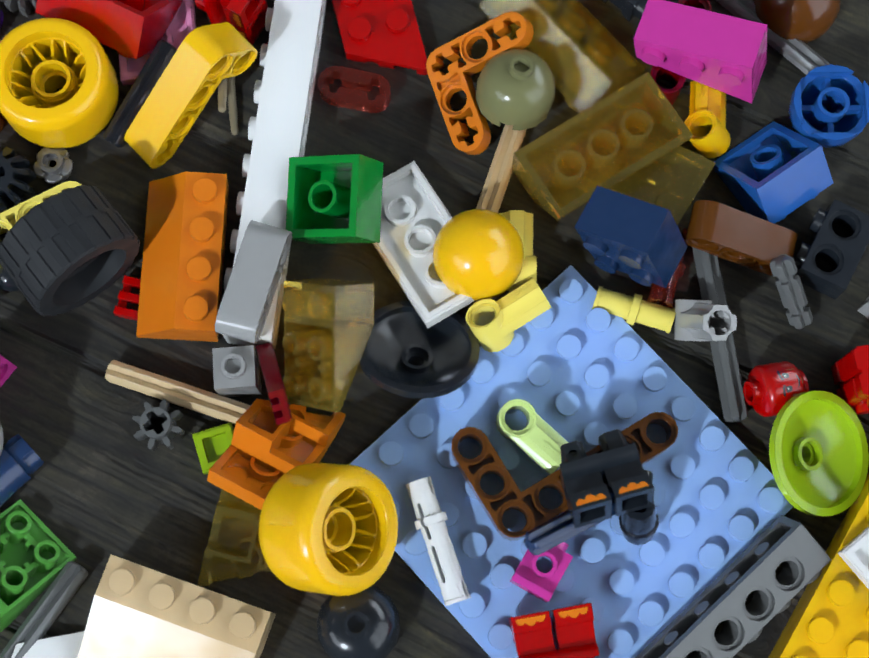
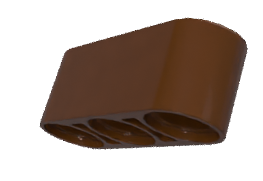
[685,200,798,276]

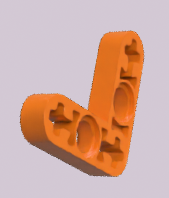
[426,11,534,155]

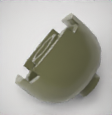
[476,48,555,131]

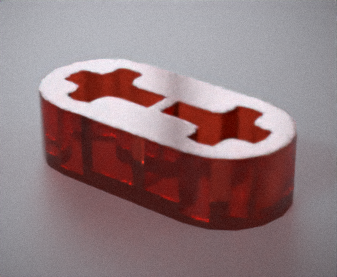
[318,66,391,113]

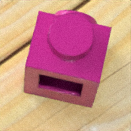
[510,542,573,603]

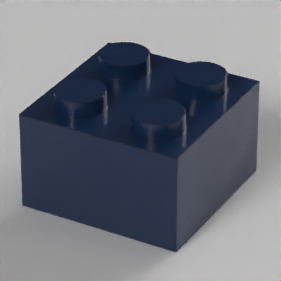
[575,185,688,288]

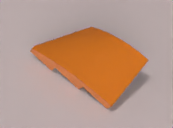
[207,399,346,510]

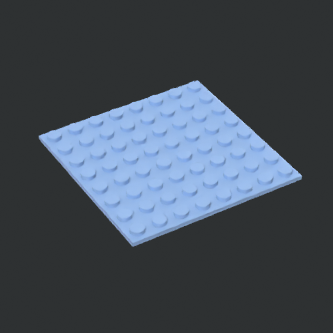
[349,265,794,658]

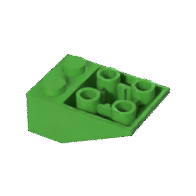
[0,499,76,633]

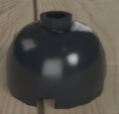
[316,585,401,658]

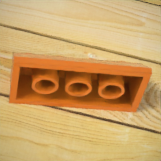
[136,171,229,342]

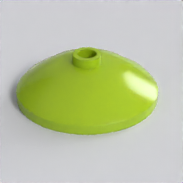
[769,391,869,517]

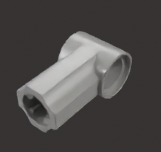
[674,299,737,341]

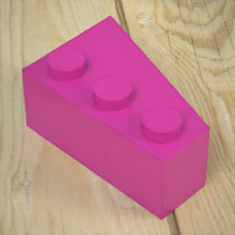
[633,0,768,104]

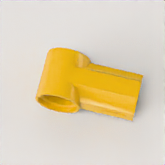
[683,81,731,158]

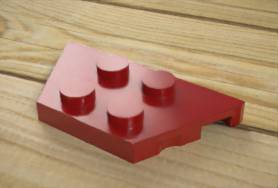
[332,0,428,75]

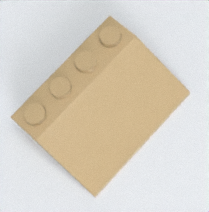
[78,555,276,658]

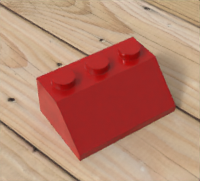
[35,0,183,60]

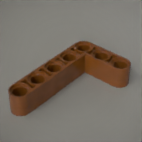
[451,412,678,541]

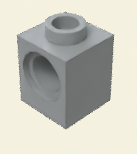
[212,345,262,397]

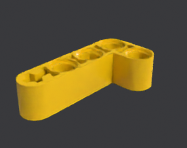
[124,22,258,169]

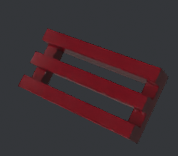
[256,342,292,425]

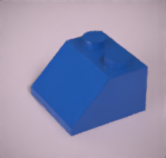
[711,121,833,224]

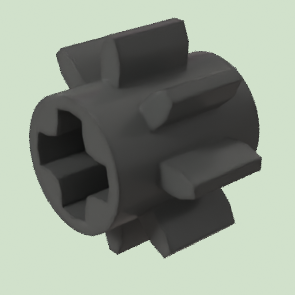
[132,399,185,452]

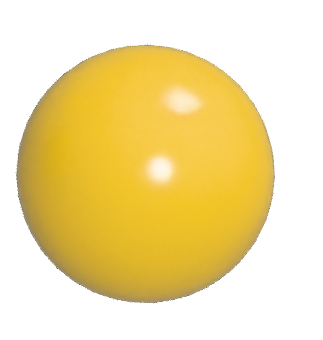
[433,209,524,300]

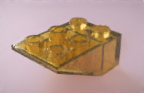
[282,278,374,412]

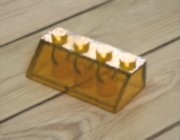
[479,0,645,116]
[512,72,693,221]

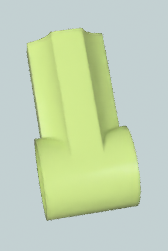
[496,399,569,475]

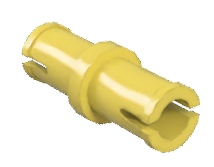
[592,286,676,333]

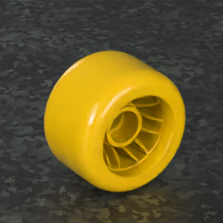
[0,18,119,149]
[259,463,398,596]

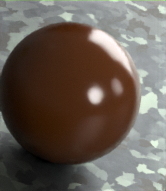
[753,0,841,43]

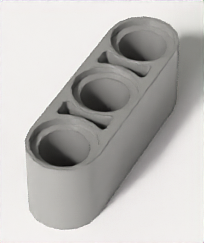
[215,220,292,344]

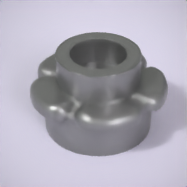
[33,147,73,183]

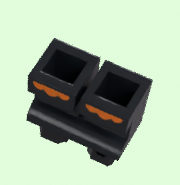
[560,429,654,529]

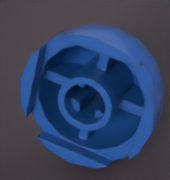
[789,64,869,148]

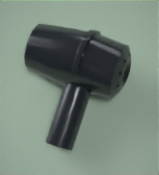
[619,470,659,545]

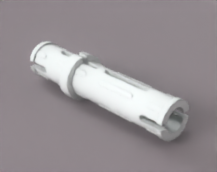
[405,476,471,606]

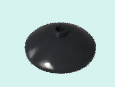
[356,300,480,398]

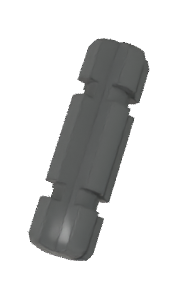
[770,254,813,329]

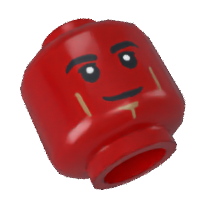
[743,361,809,417]

